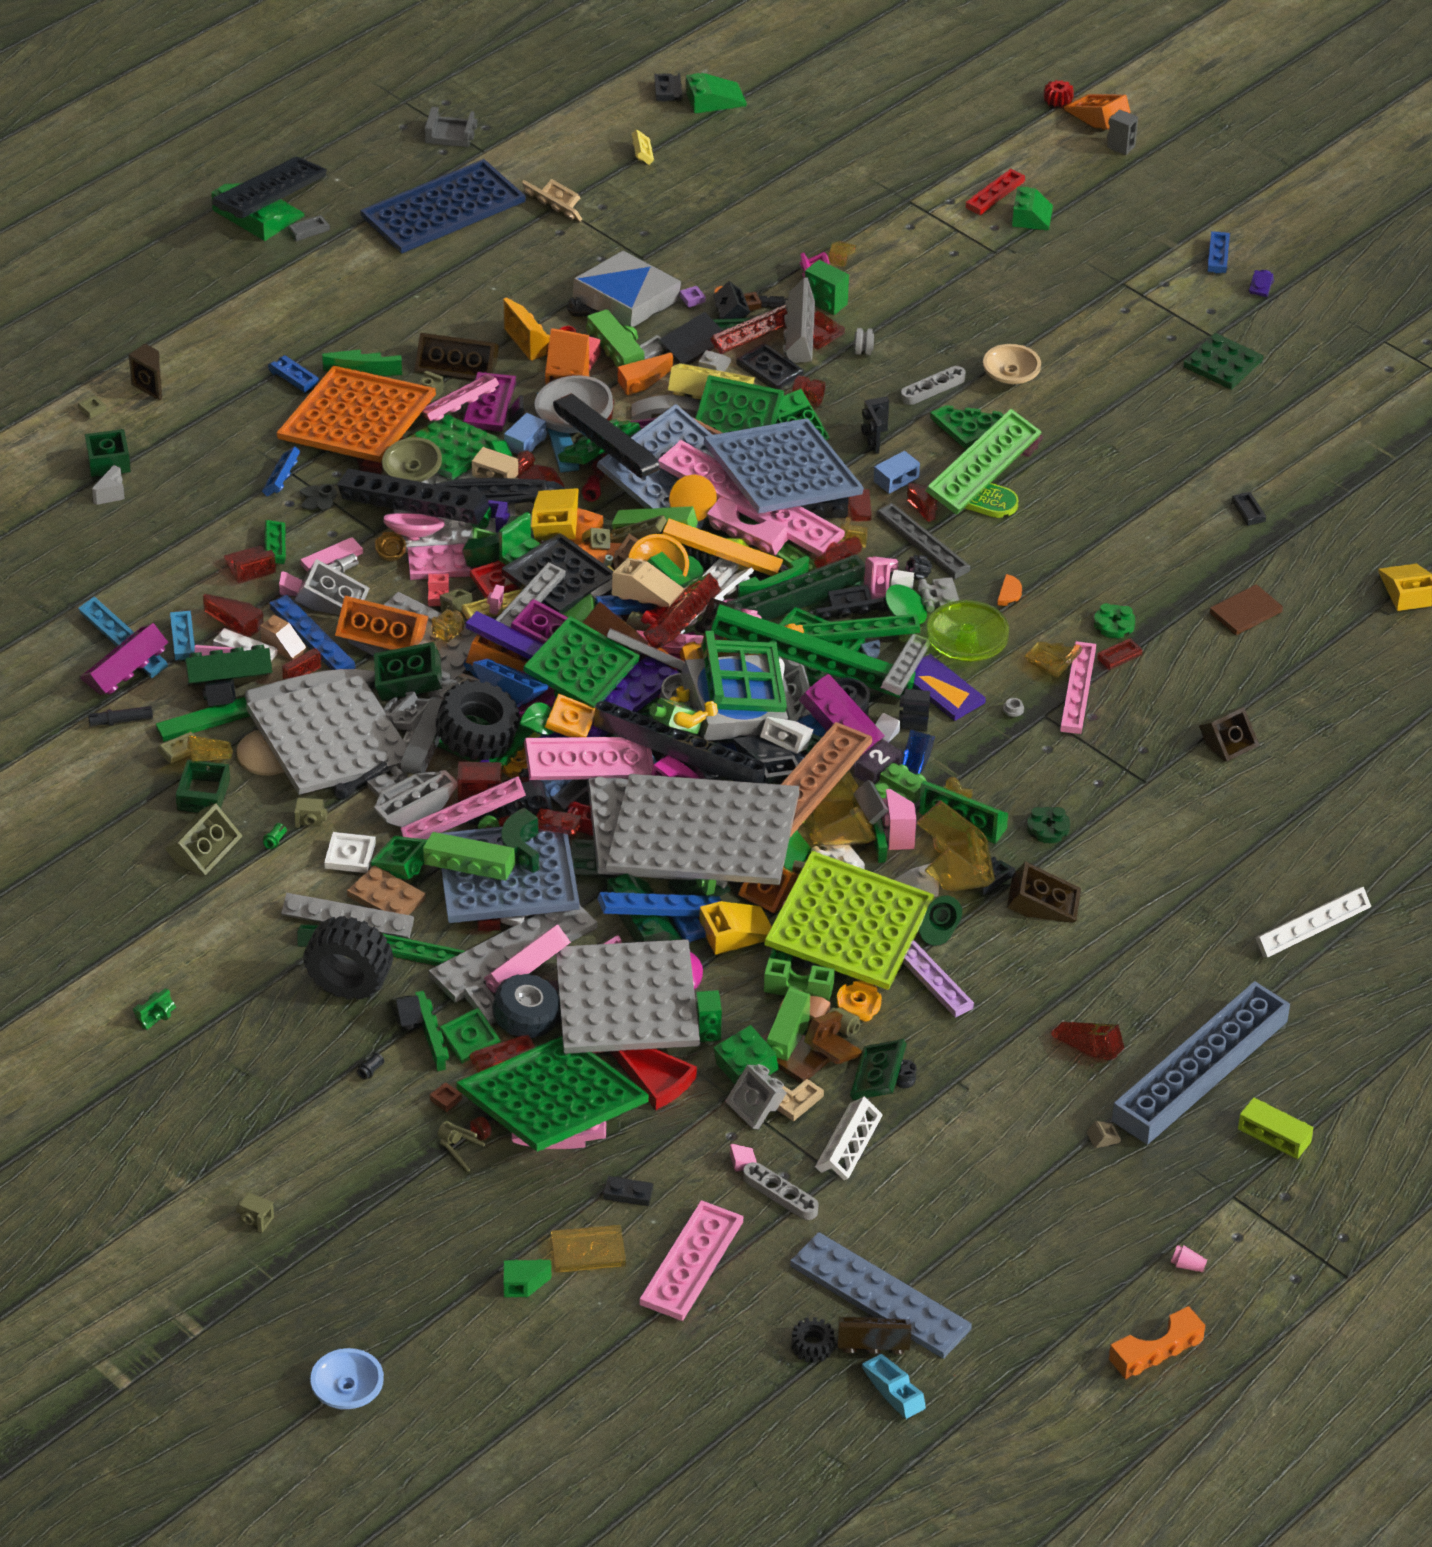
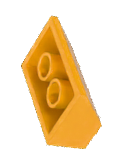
[503,298,550,361]

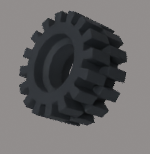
[791,1317,835,1363]

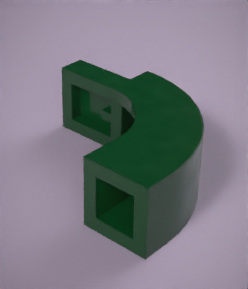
[462,516,518,567]
[502,808,540,873]

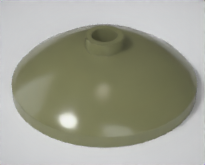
[382,437,442,482]

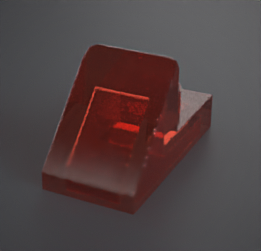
[907,483,938,522]

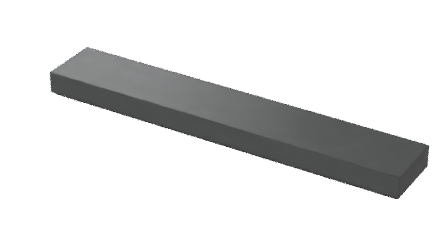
[877,503,970,579]

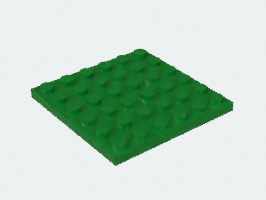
[456,1036,649,1152]

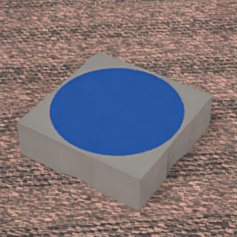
[680,654,788,740]

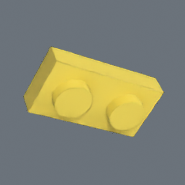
[632,129,654,165]

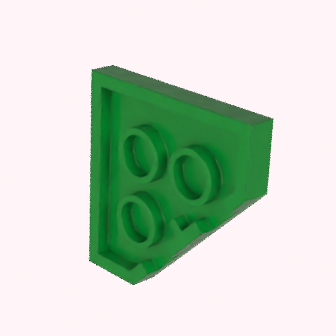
[930,405,1004,449]

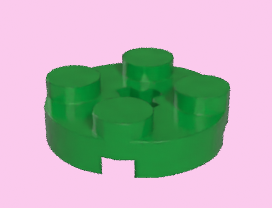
[1094,603,1135,638]

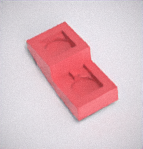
[428,574,449,606]

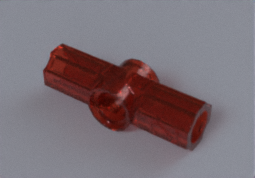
[814,536,863,573]

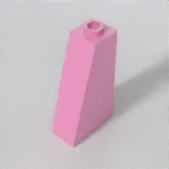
[484,925,571,993]

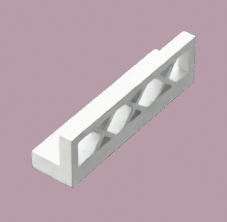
[815,1097,882,1180]

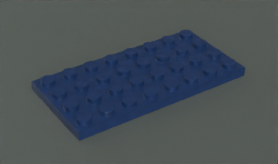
[360,159,525,254]

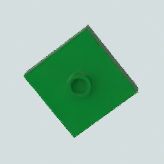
[439,1008,501,1064]

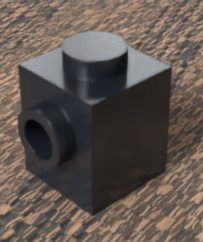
[203,678,237,706]

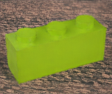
[1238,1098,1314,1159]

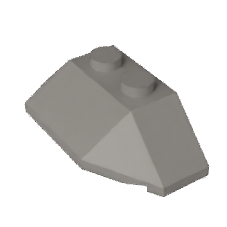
[779,657,810,722]
[374,770,458,827]

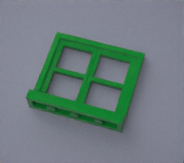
[701,631,787,713]

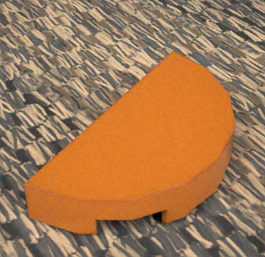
[997,574,1022,606]

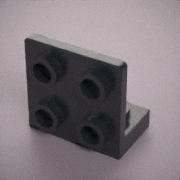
[861,396,889,454]

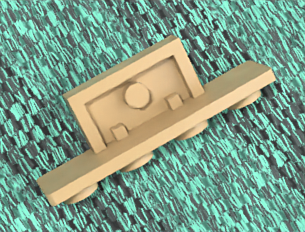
[521,179,582,222]

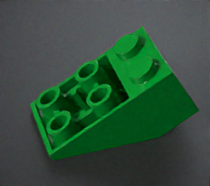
[776,389,830,440]

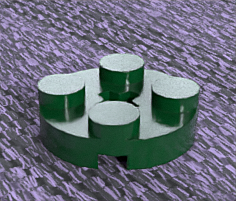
[1027,807,1070,843]

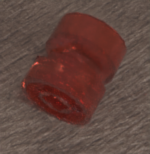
[792,375,826,406]

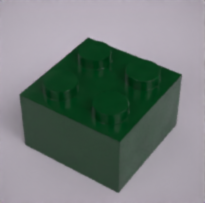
[85,429,131,477]

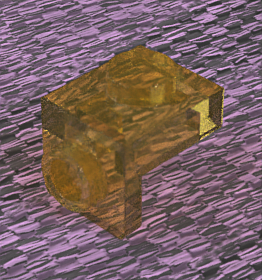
[840,517,868,548]

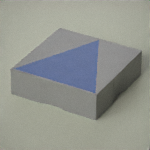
[573,251,681,327]

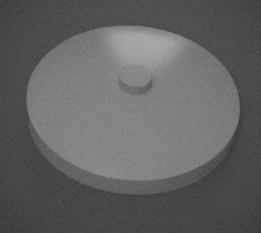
[535,375,613,433]

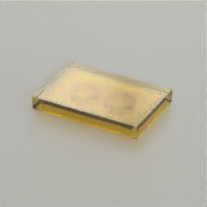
[551,1225,626,1272]

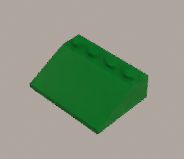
[211,183,304,241]

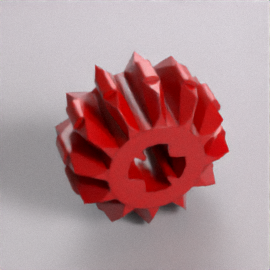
[1044,79,1074,108]

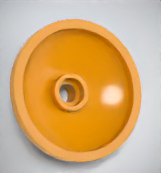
[628,534,689,577]

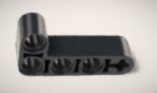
[467,780,553,825]

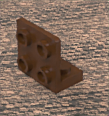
[804,1011,862,1064]

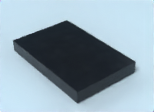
[659,312,728,365]
[736,343,804,390]

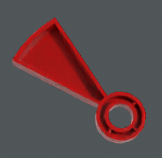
[592,1049,697,1110]

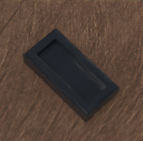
[1232,492,1266,526]

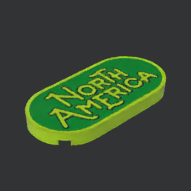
[965,483,1018,518]

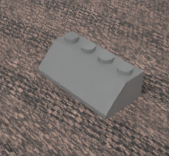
[783,278,815,363]

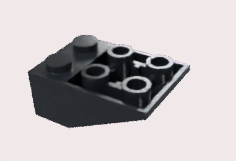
[732,735,798,785]

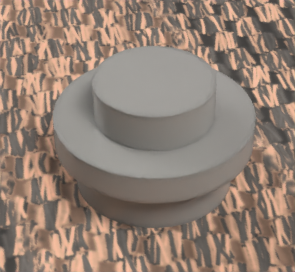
[1003,698,1024,717]

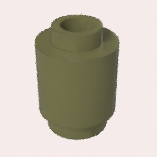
[829,1008,861,1037]

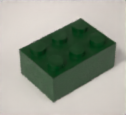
[374,642,442,701]

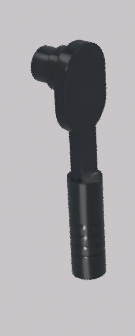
[334,761,389,800]

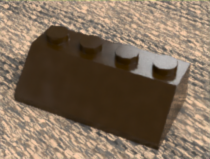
[414,332,499,379]

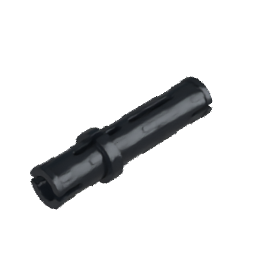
[88,706,153,727]

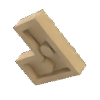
[777,1079,824,1121]

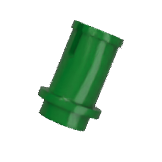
[263,823,287,849]

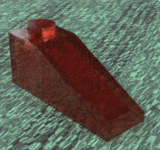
[203,594,264,637]
[1051,1022,1125,1060]

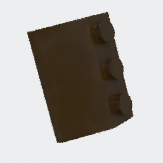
[837,1317,912,1354]

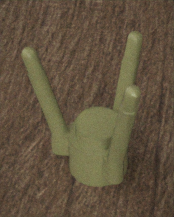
[438,1121,486,1172]

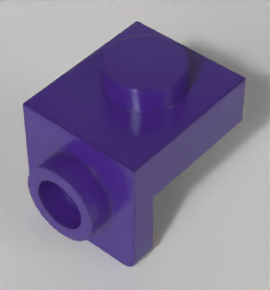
[1249,270,1274,297]
[487,500,510,532]

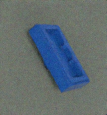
[669,916,706,942]

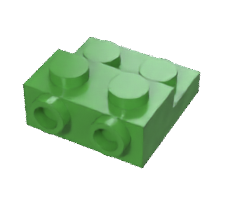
[875,763,926,804]

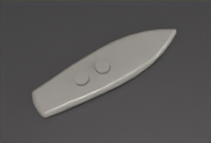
[245,669,375,703]

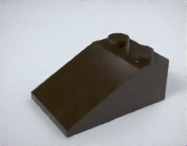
[1007,861,1081,923]

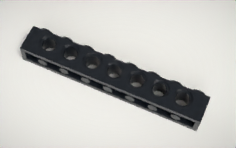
[337,469,489,525]

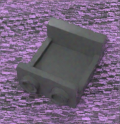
[425,107,478,147]

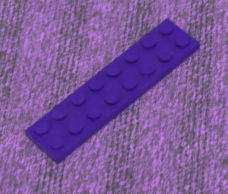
[538,656,679,738]

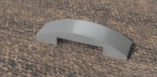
[632,395,701,420]

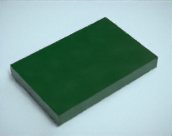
[850,1039,907,1101]

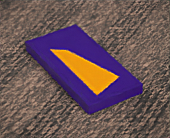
[913,654,986,721]

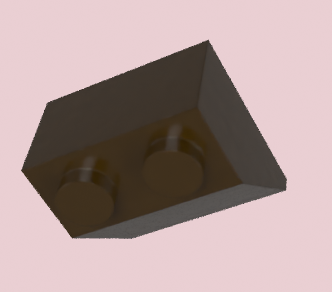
[129,343,162,401]
[1199,707,1260,762]

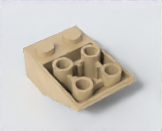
[612,558,684,607]

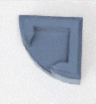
[859,640,880,658]

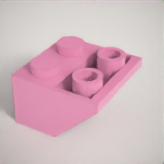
[882,789,916,850]

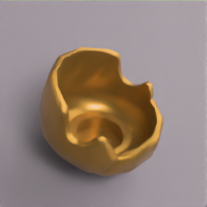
[375,531,406,562]

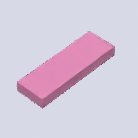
[300,537,363,572]

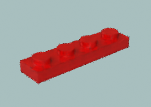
[965,168,1025,215]

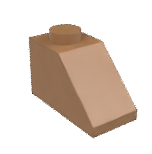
[260,615,306,661]

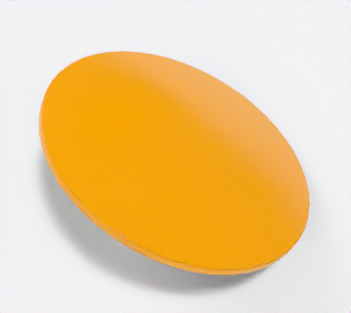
[669,475,717,521]

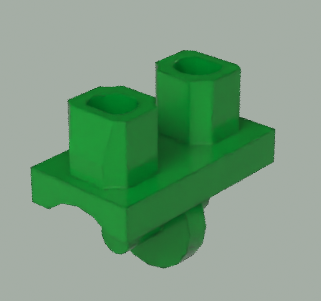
[133,988,176,1030]

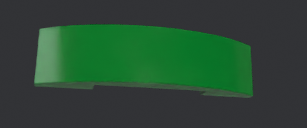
[738,556,809,601]

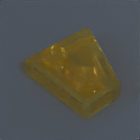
[1025,642,1083,678]
[187,735,233,761]

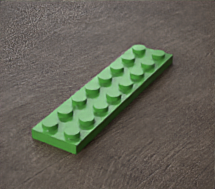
[926,409,1041,515]

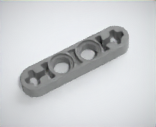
[901,366,965,405]
[743,1162,819,1220]

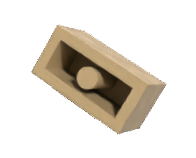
[472,447,518,478]

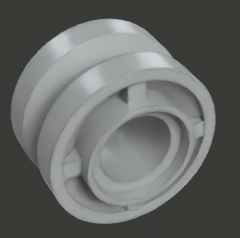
[854,328,874,356]

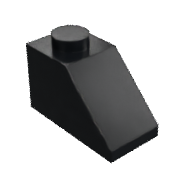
[389,995,424,1030]

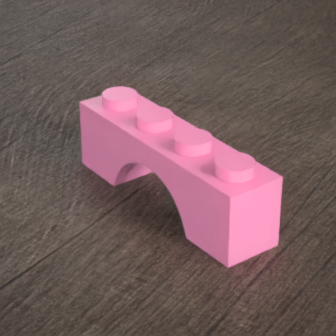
[707,497,788,555]

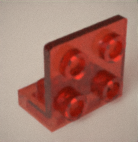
[224,545,276,583]

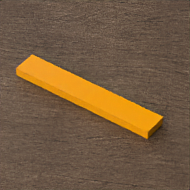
[663,518,783,576]

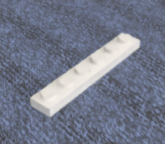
[1255,887,1371,958]

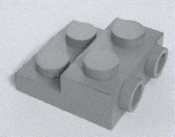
[725,1064,787,1129]

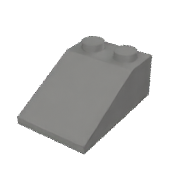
[295,559,370,615]

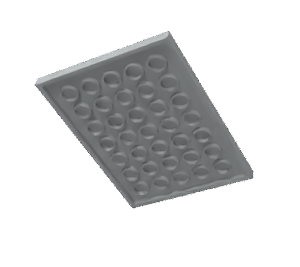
[606,774,800,885]

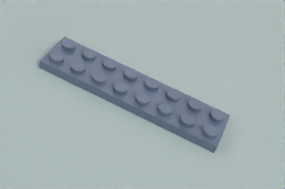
[790,1232,972,1359]

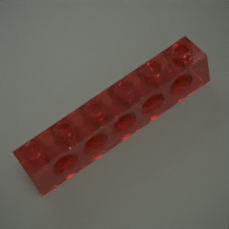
[643,573,721,649]

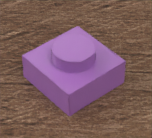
[680,286,705,307]

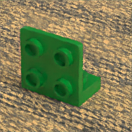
[499,512,541,565]

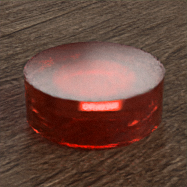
[470,1117,491,1141]

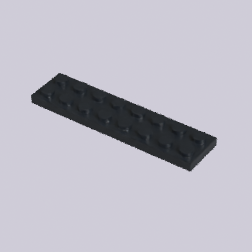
[212,156,327,218]

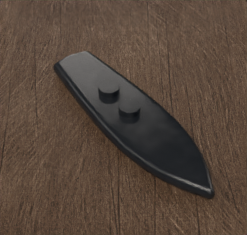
[435,478,549,504]

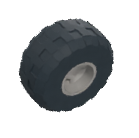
[492,974,560,1038]

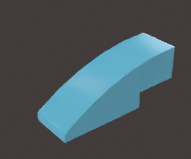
[862,1354,926,1419]

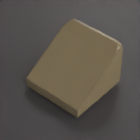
[1087,1121,1121,1148]

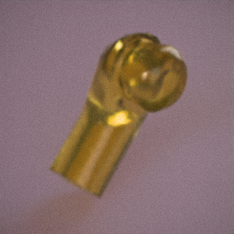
[946,777,973,798]

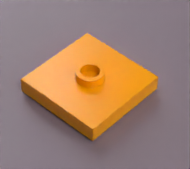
[545,694,595,738]

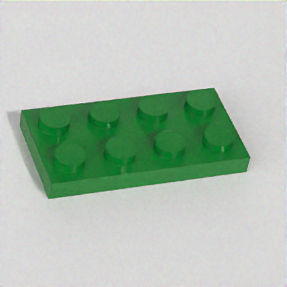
[558,419,641,464]

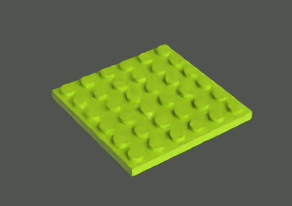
[765,851,934,990]

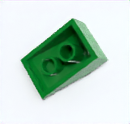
[686,73,747,114]

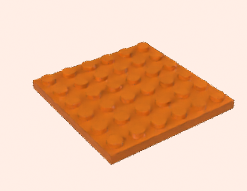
[277,366,436,462]

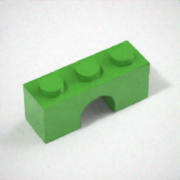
[764,958,834,1002]

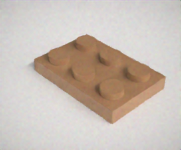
[347,865,426,915]

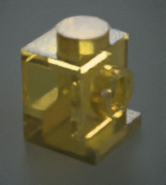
[432,609,464,642]

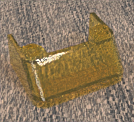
[917,800,995,891]

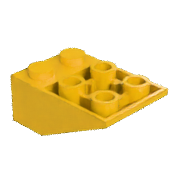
[531,488,579,541]
[1378,564,1432,611]
[700,901,772,955]

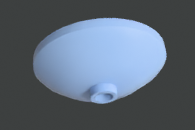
[311,1348,384,1409]

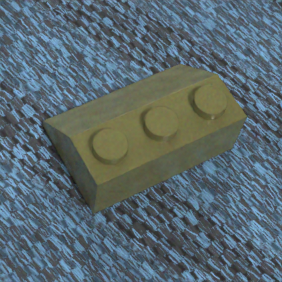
[164,803,242,876]

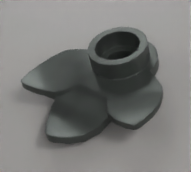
[300,484,337,511]

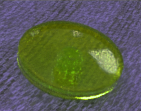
[927,600,1009,662]

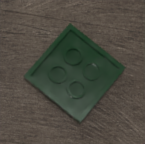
[1183,333,1263,390]

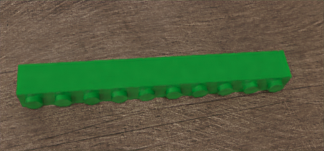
[711,604,916,698]

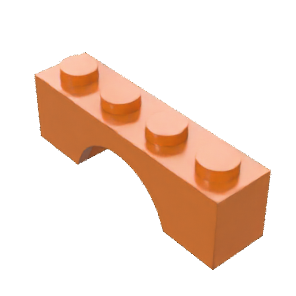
[1109,1306,1205,1379]

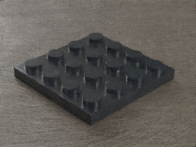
[501,533,614,614]

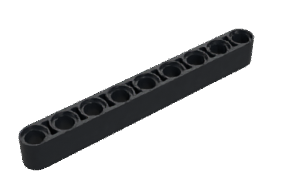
[553,393,660,479]
[593,701,766,783]

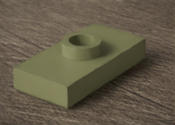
[157,732,204,764]

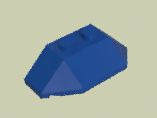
[473,659,548,707]

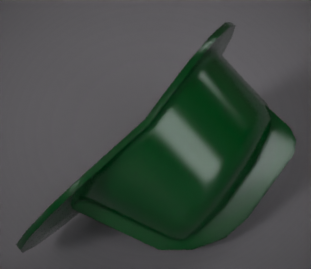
[919,895,962,946]

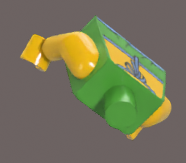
[650,686,718,734]

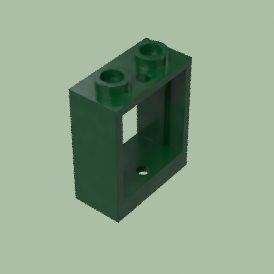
[175,760,230,813]

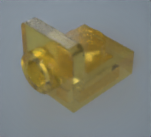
[829,241,856,266]

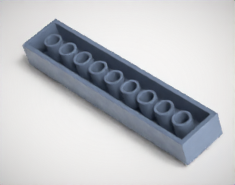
[1112,981,1290,1145]

